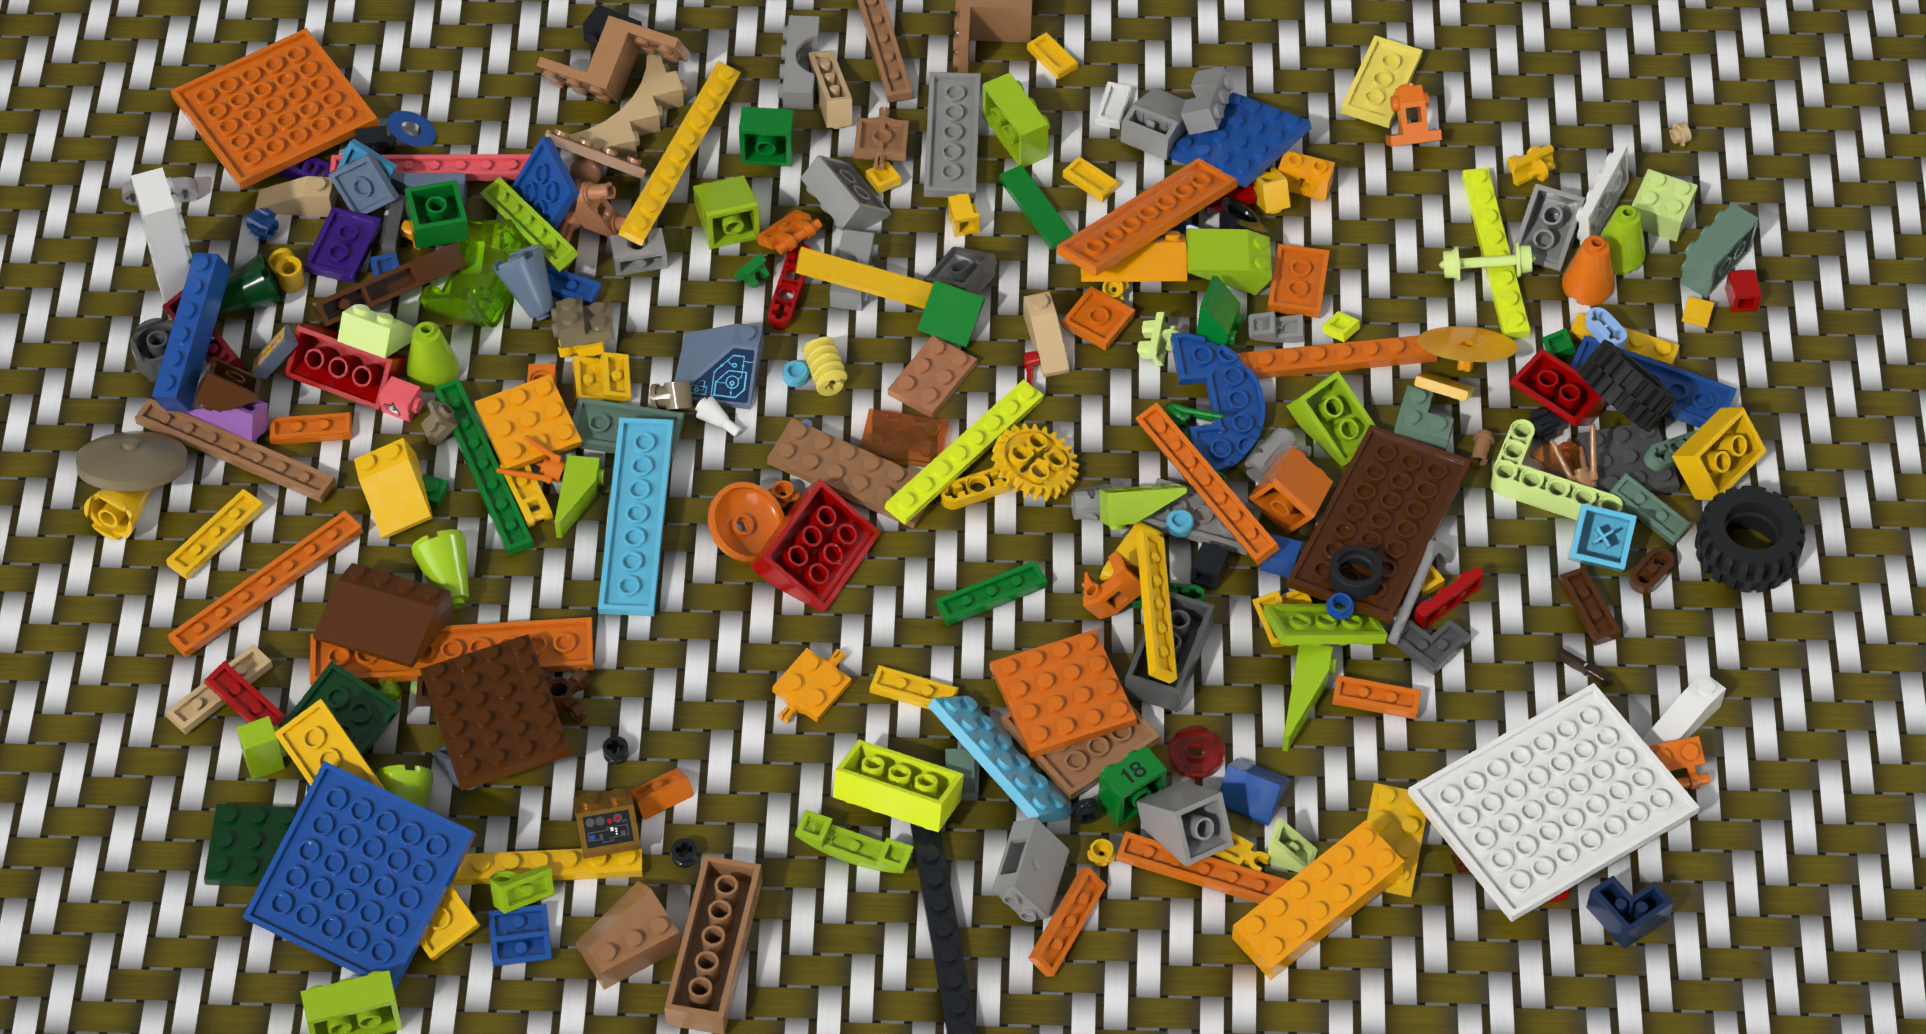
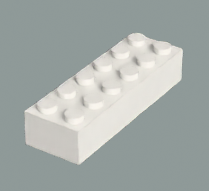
[131,167,193,316]

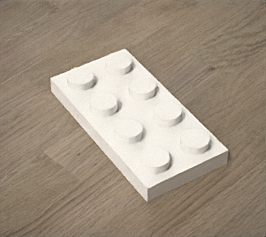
[1576,143,1629,246]

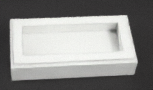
[1095,81,1132,130]

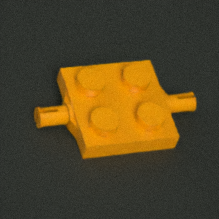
[772,648,852,723]

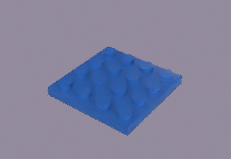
[1169,92,1312,188]

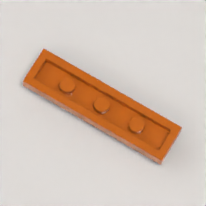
[1028,867,1107,977]

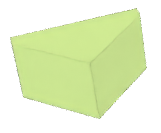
[1268,818,1318,872]

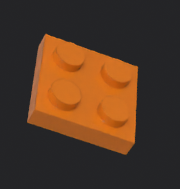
[1061,286,1135,351]

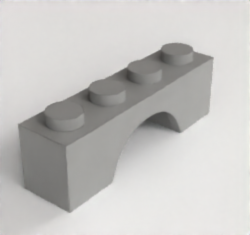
[778,15,820,110]

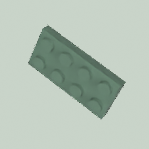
[572,397,685,462]

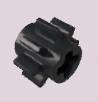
[1529,407,1561,442]

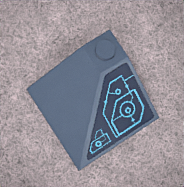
[674,324,764,410]

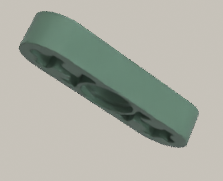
[1643,431,1696,472]

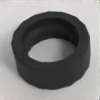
[1329,545,1383,599]

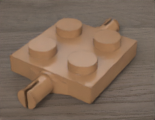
[854,107,909,171]

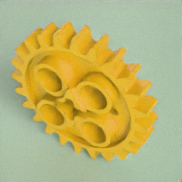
[991,423,1079,501]

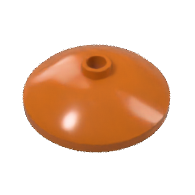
[708,482,785,563]

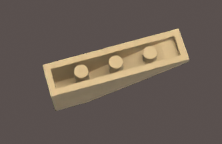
[808,50,852,129]

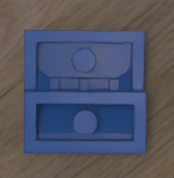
[488,904,552,967]

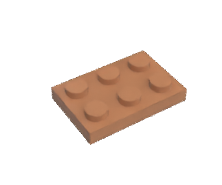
[888,335,977,419]

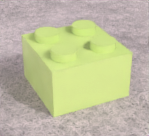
[1632,169,1698,242]

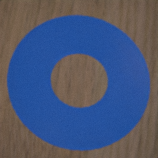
[387,111,436,146]

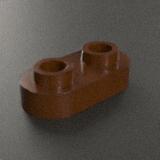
[1629,547,1674,594]

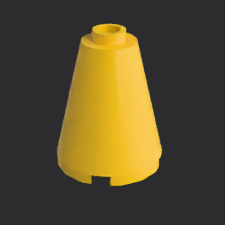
[84,488,153,540]

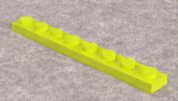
[1462,168,1531,339]
[884,379,1044,525]

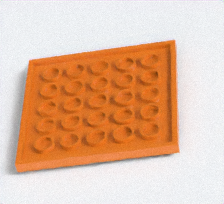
[170,28,379,190]

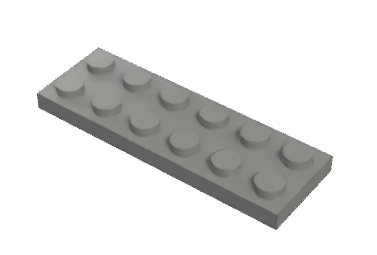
[924,72,981,198]

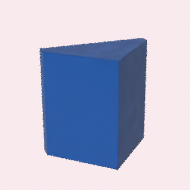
[1219,758,1290,826]

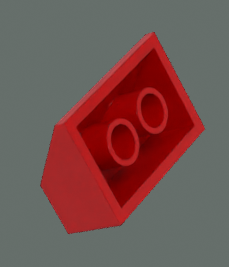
[1509,348,1605,427]

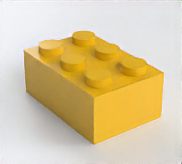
[1672,407,1767,500]

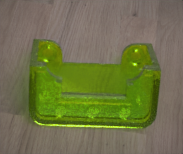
[418,219,530,328]

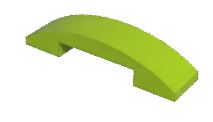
[795,809,914,873]

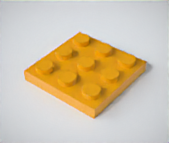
[475,374,582,470]

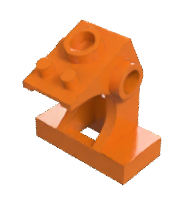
[1385,83,1442,147]
[1082,550,1141,619]

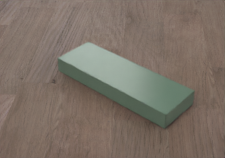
[1609,473,1691,546]

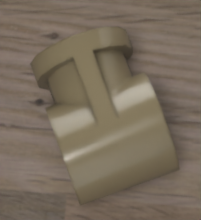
[650,381,693,410]

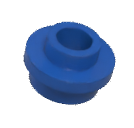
[1326,592,1354,620]

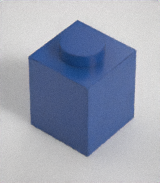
[1261,533,1303,578]

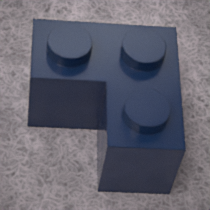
[1586,876,1674,949]

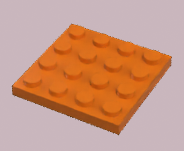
[990,629,1137,758]

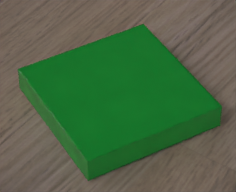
[917,280,986,348]

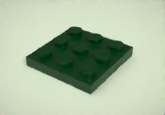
[280,661,401,758]
[204,804,300,887]

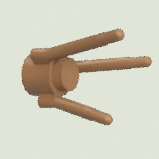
[1551,424,1599,489]

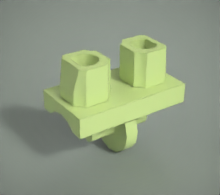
[1137,312,1180,366]

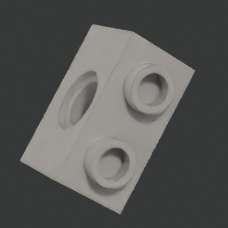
[610,228,668,276]

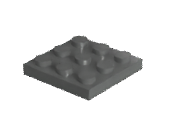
[1576,424,1680,495]

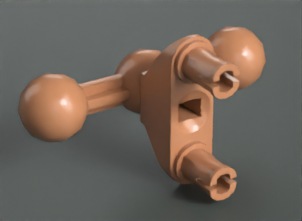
[545,156,627,271]

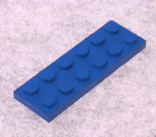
[1570,335,1737,428]

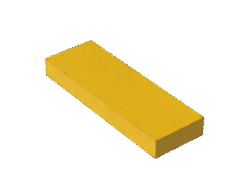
[870,665,959,710]

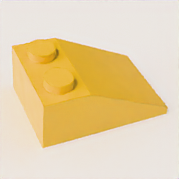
[354,438,433,540]

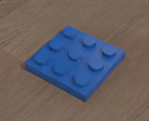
[511,136,579,230]

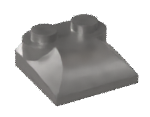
[924,246,997,295]

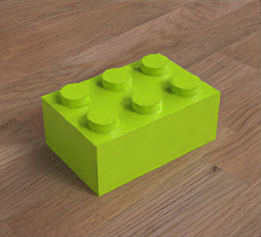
[983,72,1050,167]
[300,970,402,1034]

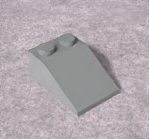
[1511,183,1586,272]

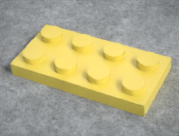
[1341,36,1423,128]

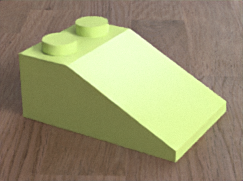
[337,304,415,358]

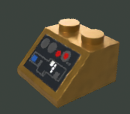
[573,788,641,859]

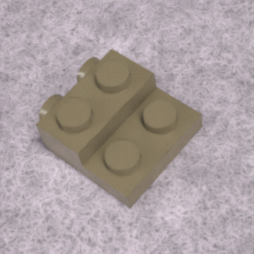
[551,297,614,348]

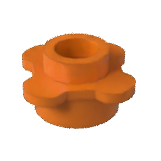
[768,480,799,509]

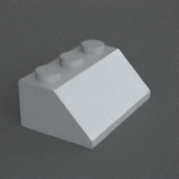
[800,155,892,231]

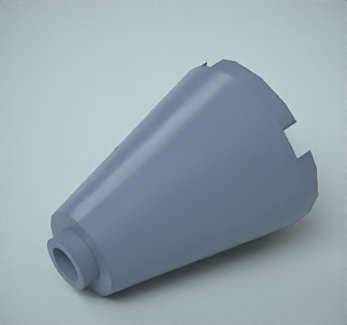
[492,244,554,321]

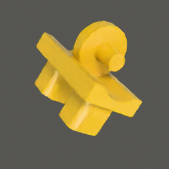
[1507,144,1556,186]

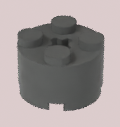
[130,318,174,382]

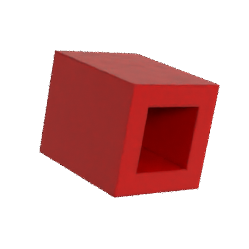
[1725,270,1761,313]

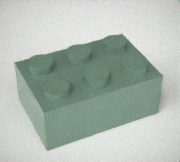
[1680,202,1759,299]

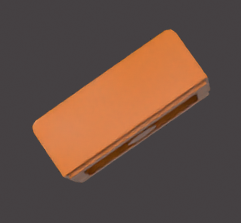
[631,768,694,819]

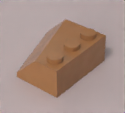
[575,881,681,990]

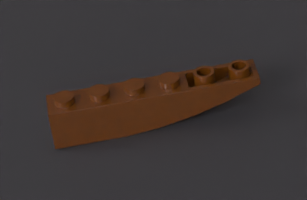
[311,242,468,327]

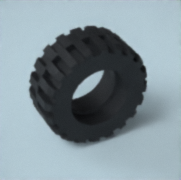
[1695,486,1806,593]

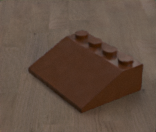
[313,563,453,668]

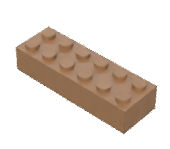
[664,855,762,1034]

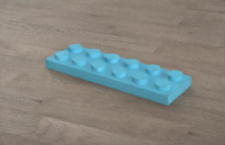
[928,696,1073,823]

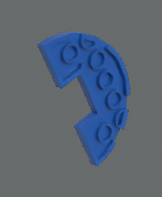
[1170,333,1265,473]

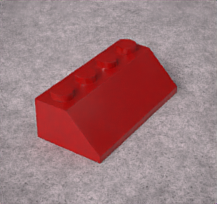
[284,323,406,410]

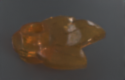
[1530,441,1581,479]

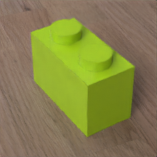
[236,716,287,780]

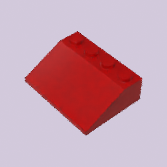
[749,479,881,613]

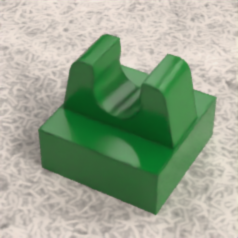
[733,253,769,288]

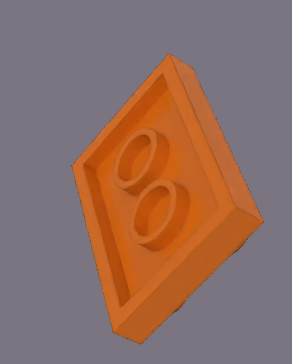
[1267,243,1330,318]

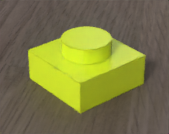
[1322,311,1360,342]

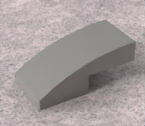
[1248,311,1305,343]

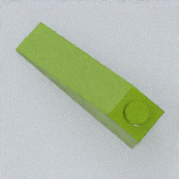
[1282,645,1337,752]

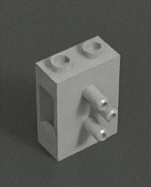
[992,818,1069,922]

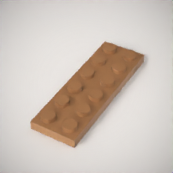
[767,418,927,529]

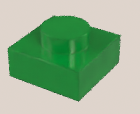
[1542,328,1576,360]
[422,473,449,508]

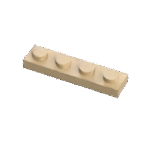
[166,644,273,735]

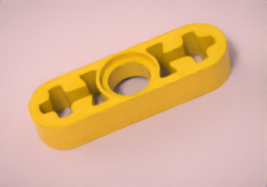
[940,468,1014,510]

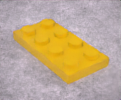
[1367,783,1426,897]

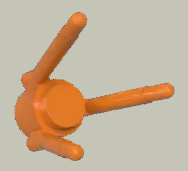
[496,435,566,484]

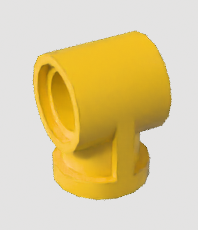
[268,248,305,293]

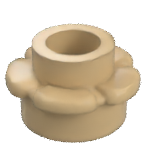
[1669,122,1692,147]

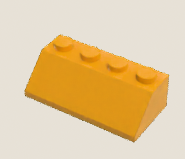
[1080,231,1187,282]

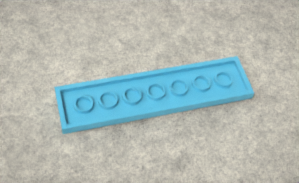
[598,417,674,616]

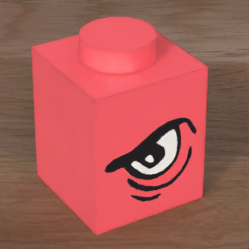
[379,376,424,422]

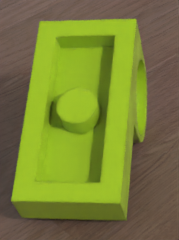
[489,865,555,914]

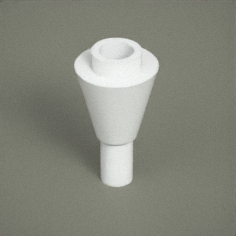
[695,396,742,437]

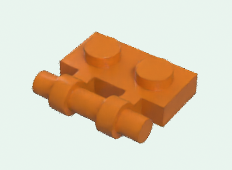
[755,210,822,255]
[1648,736,1710,790]

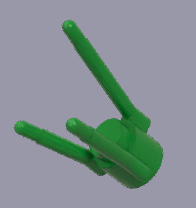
[1166,402,1223,441]

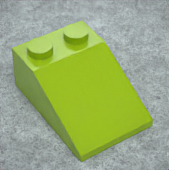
[1186,228,1272,296]
[1286,371,1376,467]

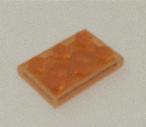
[860,408,949,468]

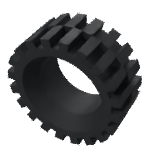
[1577,339,1677,432]

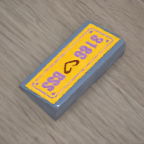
[252,324,299,380]

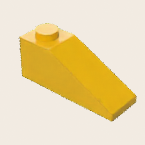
[1251,165,1291,214]

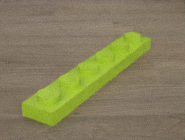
[480,177,579,272]

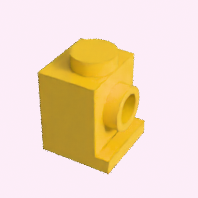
[948,193,980,237]

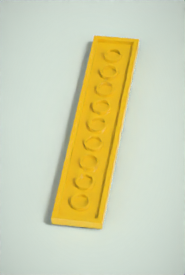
[274,699,481,961]

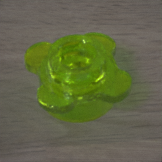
[378,678,403,705]

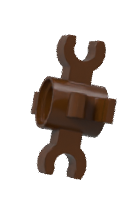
[541,666,590,724]

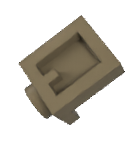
[421,400,458,446]

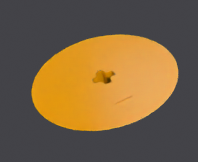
[1417,326,1518,372]

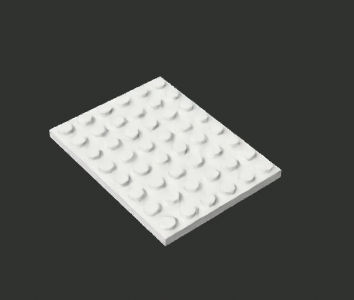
[1408,683,1700,922]

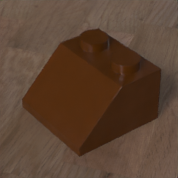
[195,356,262,412]

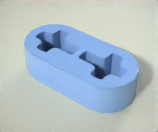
[1585,307,1627,349]

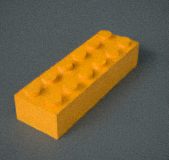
[1232,820,1405,981]

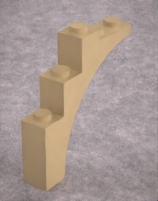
[569,52,687,165]

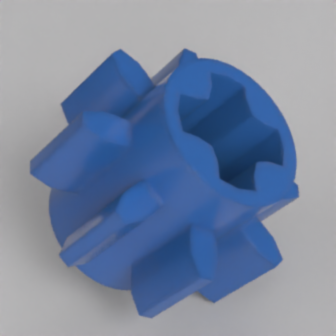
[246,208,279,241]

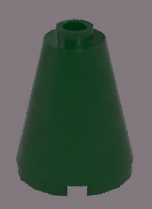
[218,254,284,315]

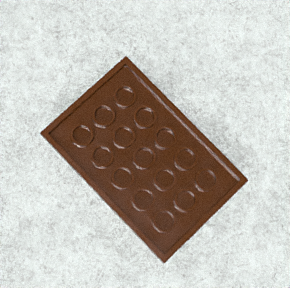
[420,634,572,791]

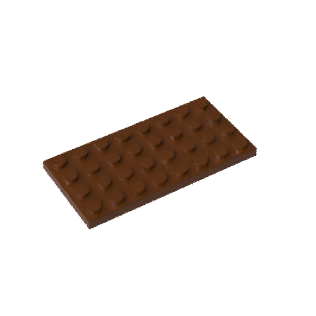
[1287,425,1472,624]

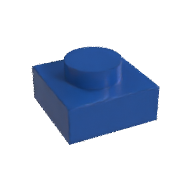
[369,252,399,277]

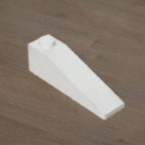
[1642,672,1726,746]

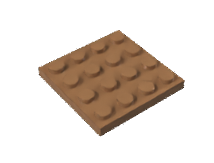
[1000,704,1160,801]

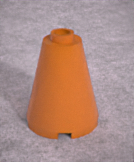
[1562,235,1615,306]

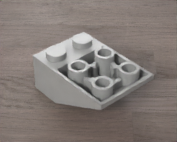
[1120,87,1187,160]

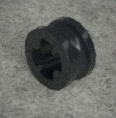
[602,736,629,765]
[1073,798,1101,824]
[671,838,698,868]

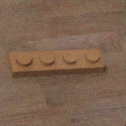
[544,128,647,179]

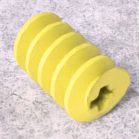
[802,337,847,396]

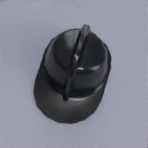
[1219,197,1270,234]

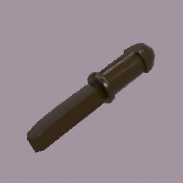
[1556,648,1613,687]

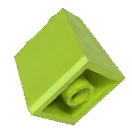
[693,175,760,250]

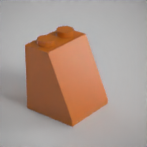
[1247,445,1333,535]

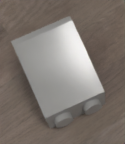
[1136,781,1234,866]

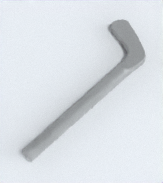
[1387,540,1453,644]

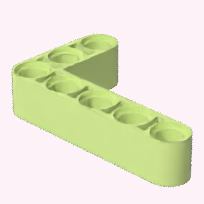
[1490,419,1623,520]

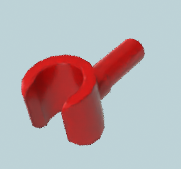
[1023,351,1040,386]

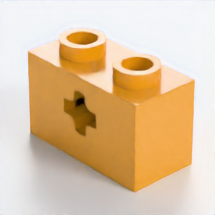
[1278,150,1335,201]

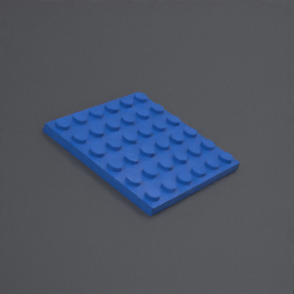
[242,761,476,992]

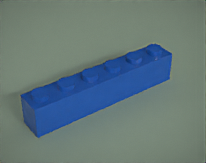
[152,253,231,412]

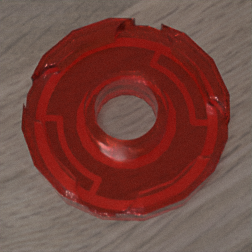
[1168,726,1225,779]

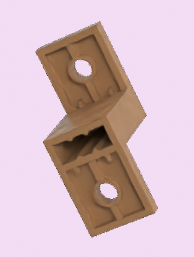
[953,0,1033,73]
[537,16,691,104]

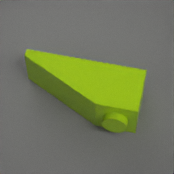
[554,455,605,538]
[1099,484,1187,530]

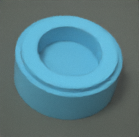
[782,360,809,387]
[1166,509,1194,537]

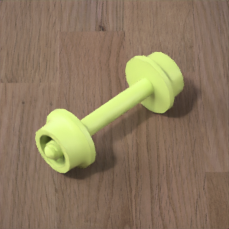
[1439,242,1536,281]

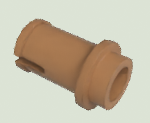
[1470,430,1495,466]

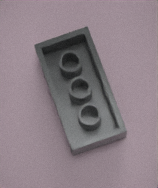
[1124,591,1215,712]

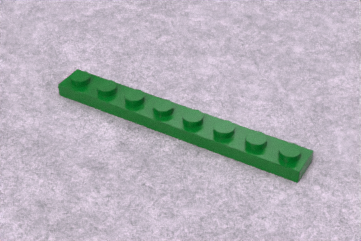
[434,379,534,556]

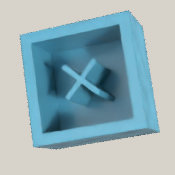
[1568,503,1637,572]

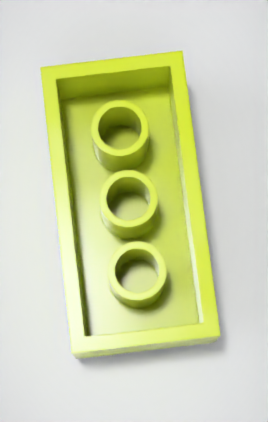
[833,739,964,832]

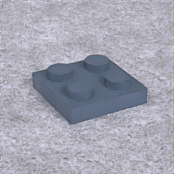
[328,152,399,214]

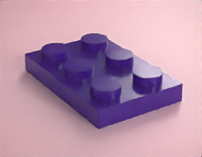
[304,207,382,284]

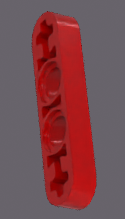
[768,243,811,330]

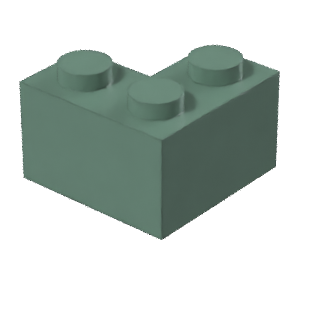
[1394,385,1454,451]

